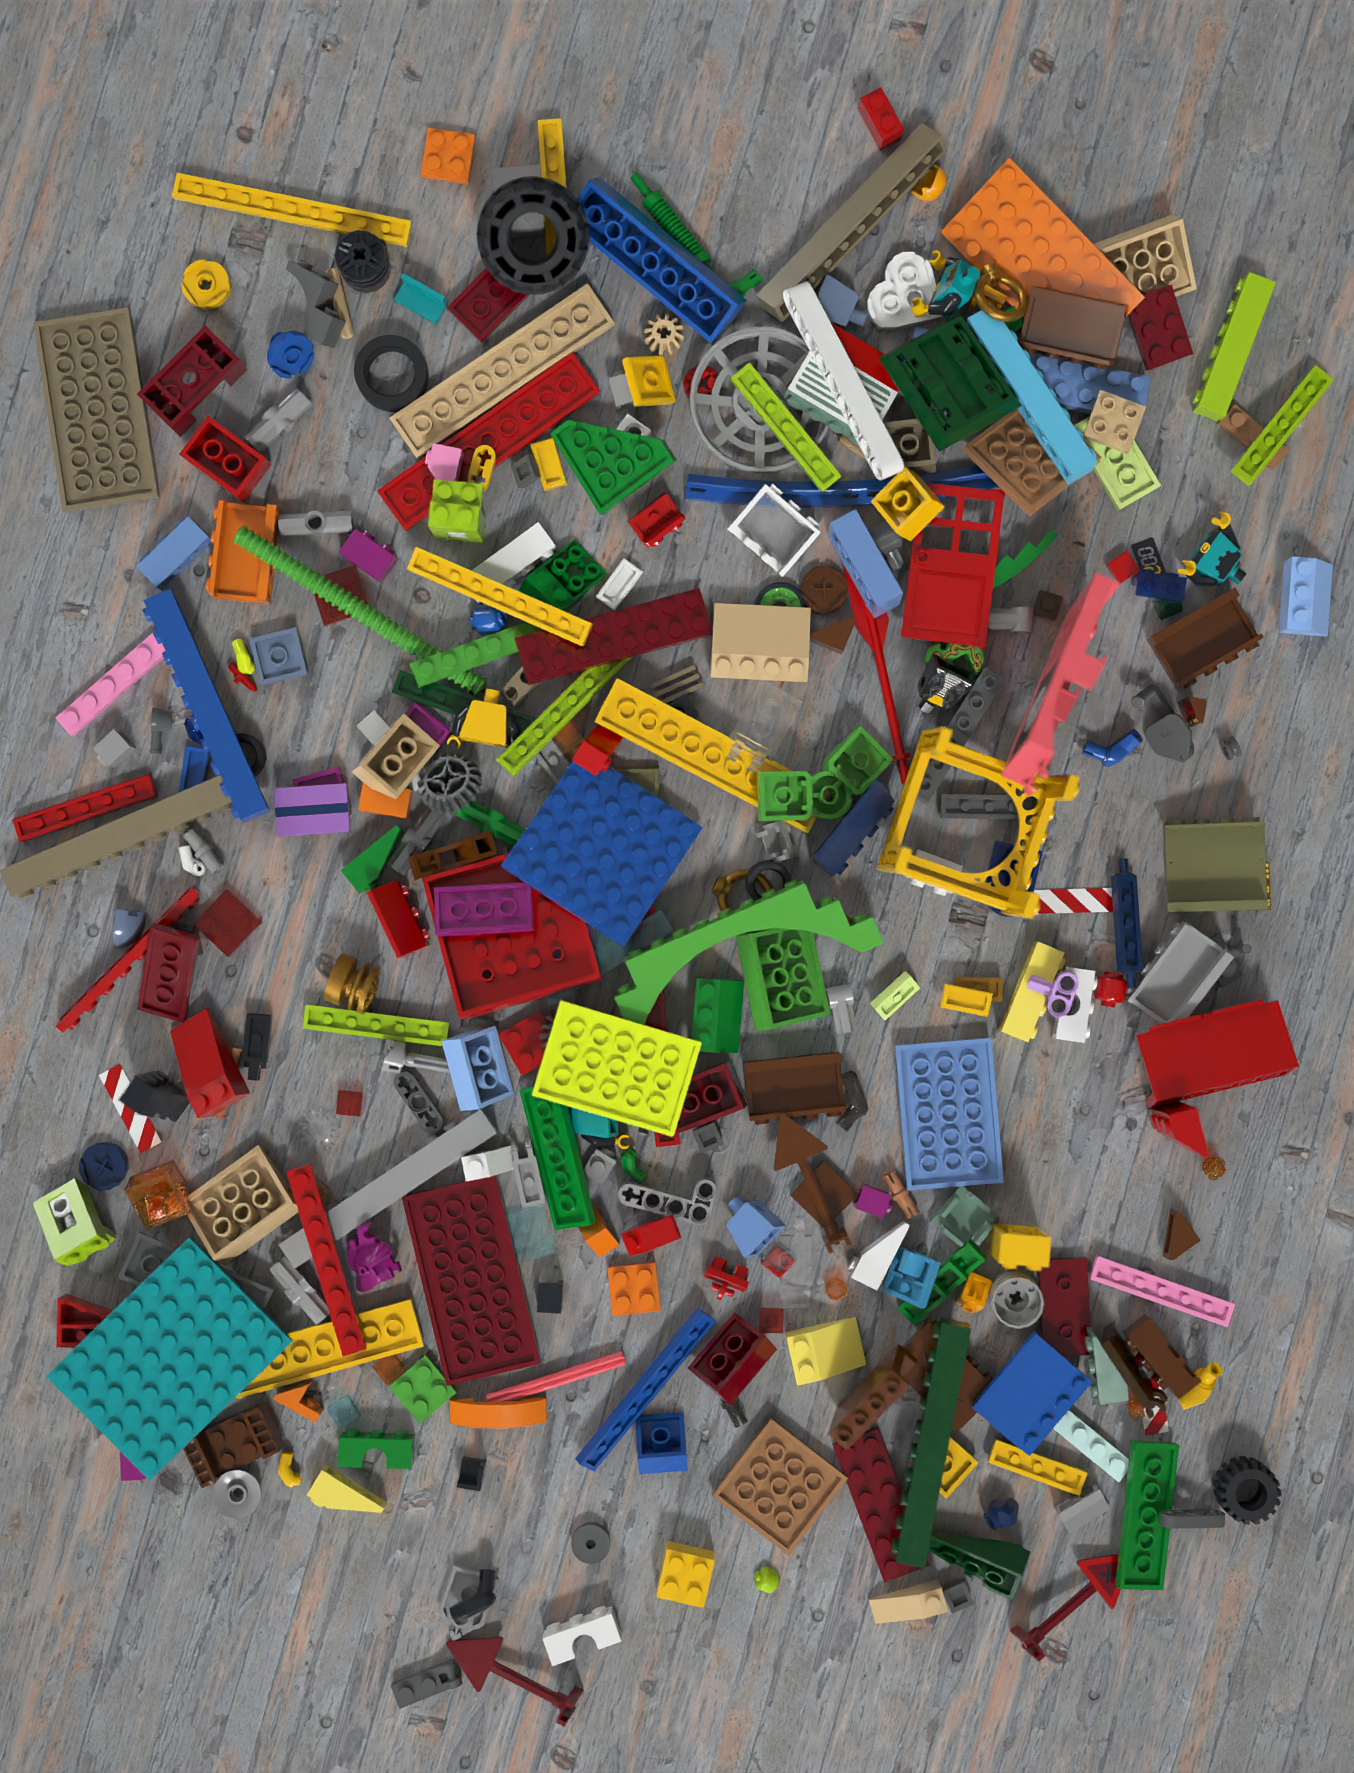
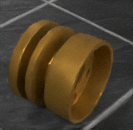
[323,953,382,1014]

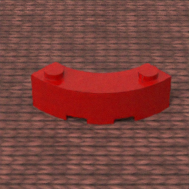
[572,724,625,776]

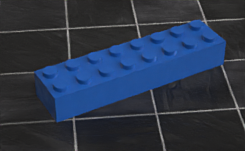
[577,177,747,343]

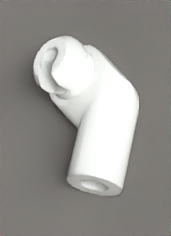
[178,845,206,876]

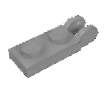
[510,1137,547,1208]

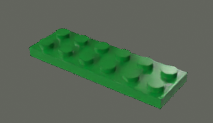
[519,1086,597,1230]
[1115,1440,1179,1590]

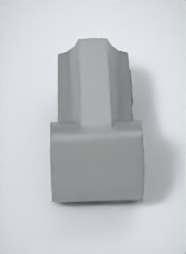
[988,607,1034,634]
[826,984,857,1034]

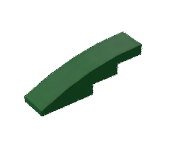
[993,529,1058,590]
[897,1239,987,1325]

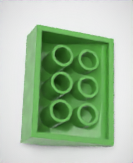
[736,928,831,1031]

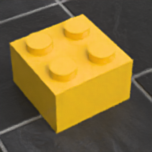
[871,467,945,541]
[656,1541,715,1608]

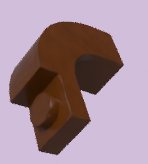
[408,831,498,880]

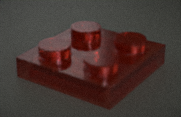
[314,565,368,627]
[193,889,263,957]

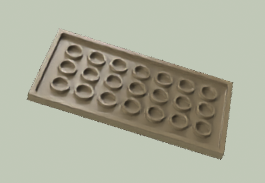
[33,307,160,513]

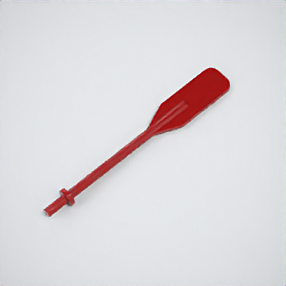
[843,566,911,784]

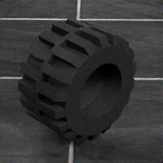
[1213,1456,1282,1525]

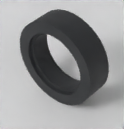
[354,335,429,412]

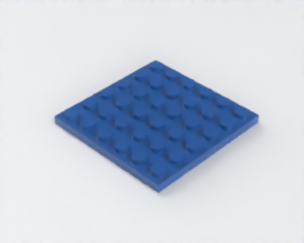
[501,761,703,947]

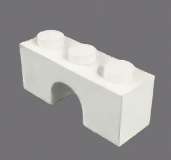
[1052,967,1098,1043]
[543,1606,622,1666]

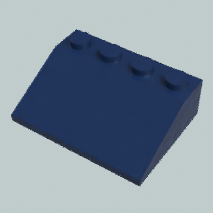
[810,779,895,877]

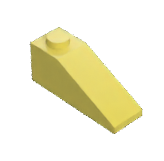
[307,1464,387,1513]

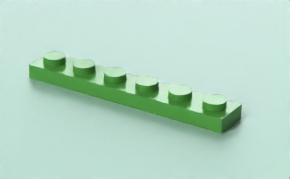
[409,622,544,688]

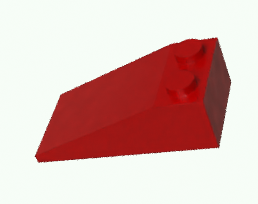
[170,1008,250,1118]

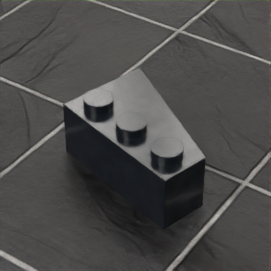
[118,1070,190,1122]

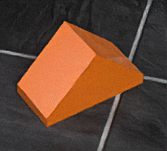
[578,1204,620,1258]

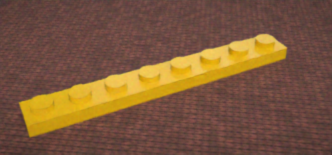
[407,547,593,646]

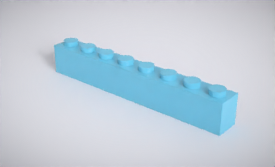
[966,305,1097,485]

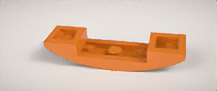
[449,1397,547,1428]

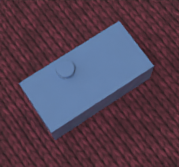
[828,509,903,618]

